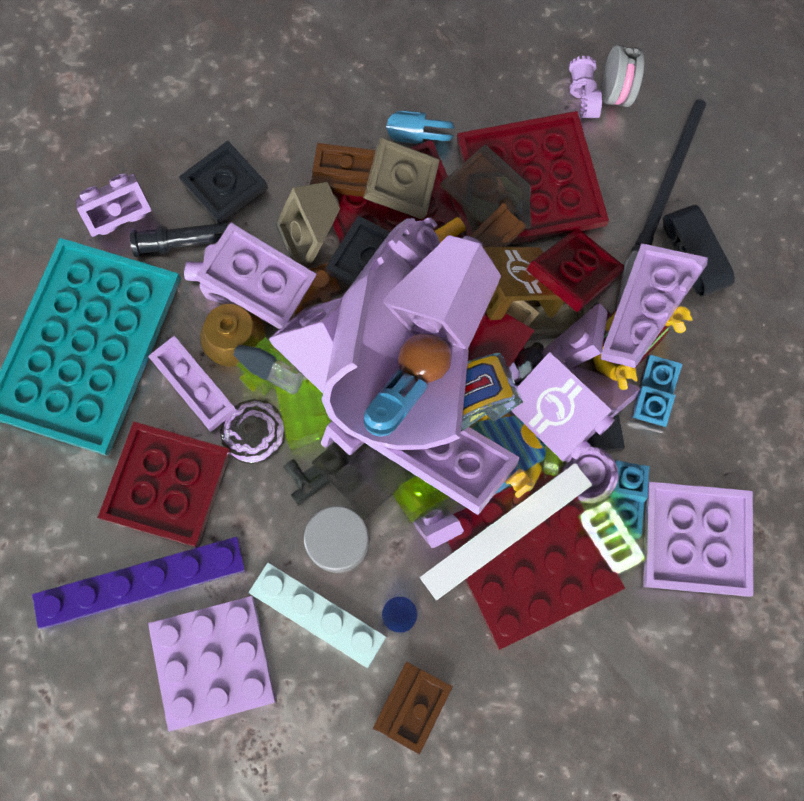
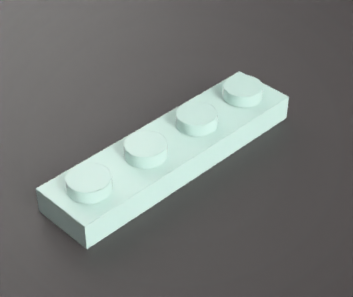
[249,563,387,668]

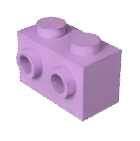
[76,173,152,237]

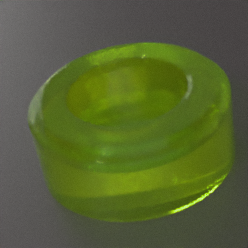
[544,447,563,476]

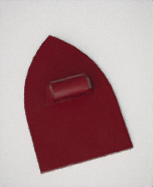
[467,311,534,374]

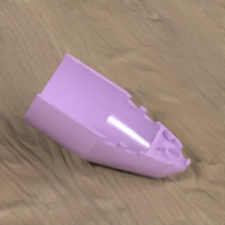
[322,218,468,450]

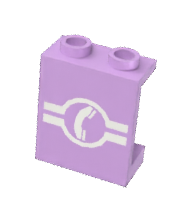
[503,352,617,461]

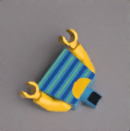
[469,404,547,498]

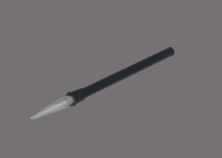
[616,99,706,309]

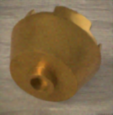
[200,304,265,367]

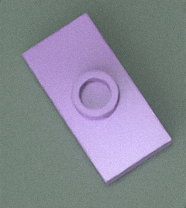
[413,505,464,548]

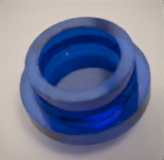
[382,597,417,633]

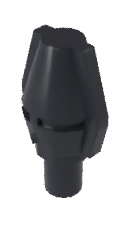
[517,342,544,380]

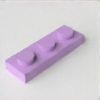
[148,336,237,432]

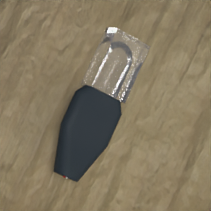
[233,345,304,394]

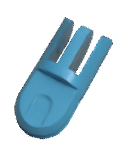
[386,110,455,144]
[363,369,427,437]

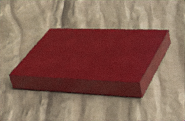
[526,229,624,312]

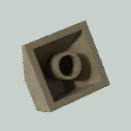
[276,182,340,269]

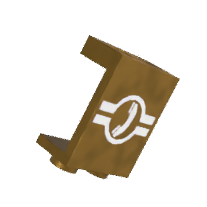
[483,247,564,320]

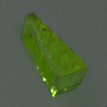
[578,497,646,573]

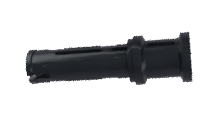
[129,222,228,257]

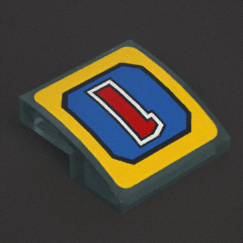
[461,352,523,432]

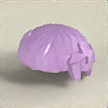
[563,447,619,503]

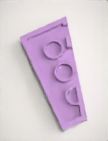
[601,243,708,368]

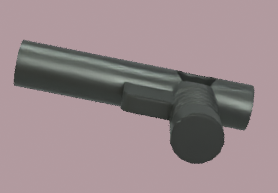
[283,455,353,505]

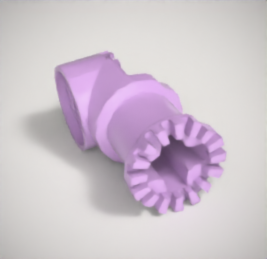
[569,56,602,118]

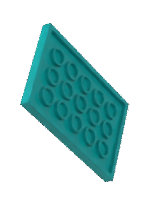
[0,238,181,457]

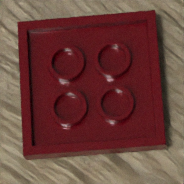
[97,421,231,548]

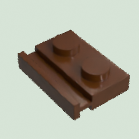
[310,143,375,197]
[373,661,453,755]

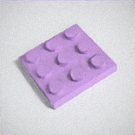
[643,482,753,597]
[148,596,277,732]

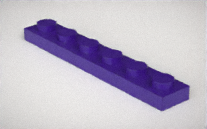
[32,537,247,629]

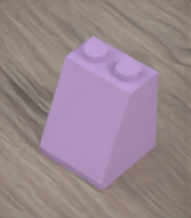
[383,235,501,350]
[269,297,343,393]

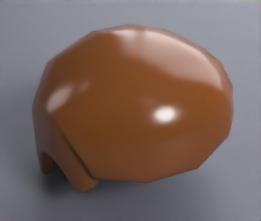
[398,333,452,385]

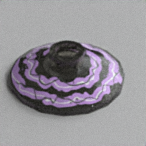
[220,399,287,464]

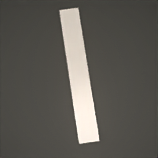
[420,463,592,600]

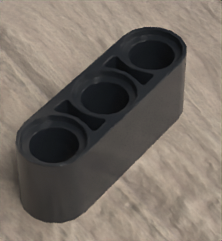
[663,204,735,297]

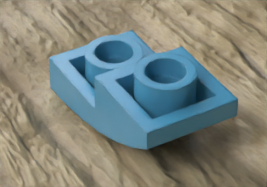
[632,355,682,427]
[605,461,650,539]

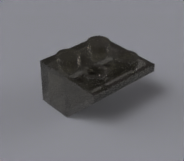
[311,442,415,520]

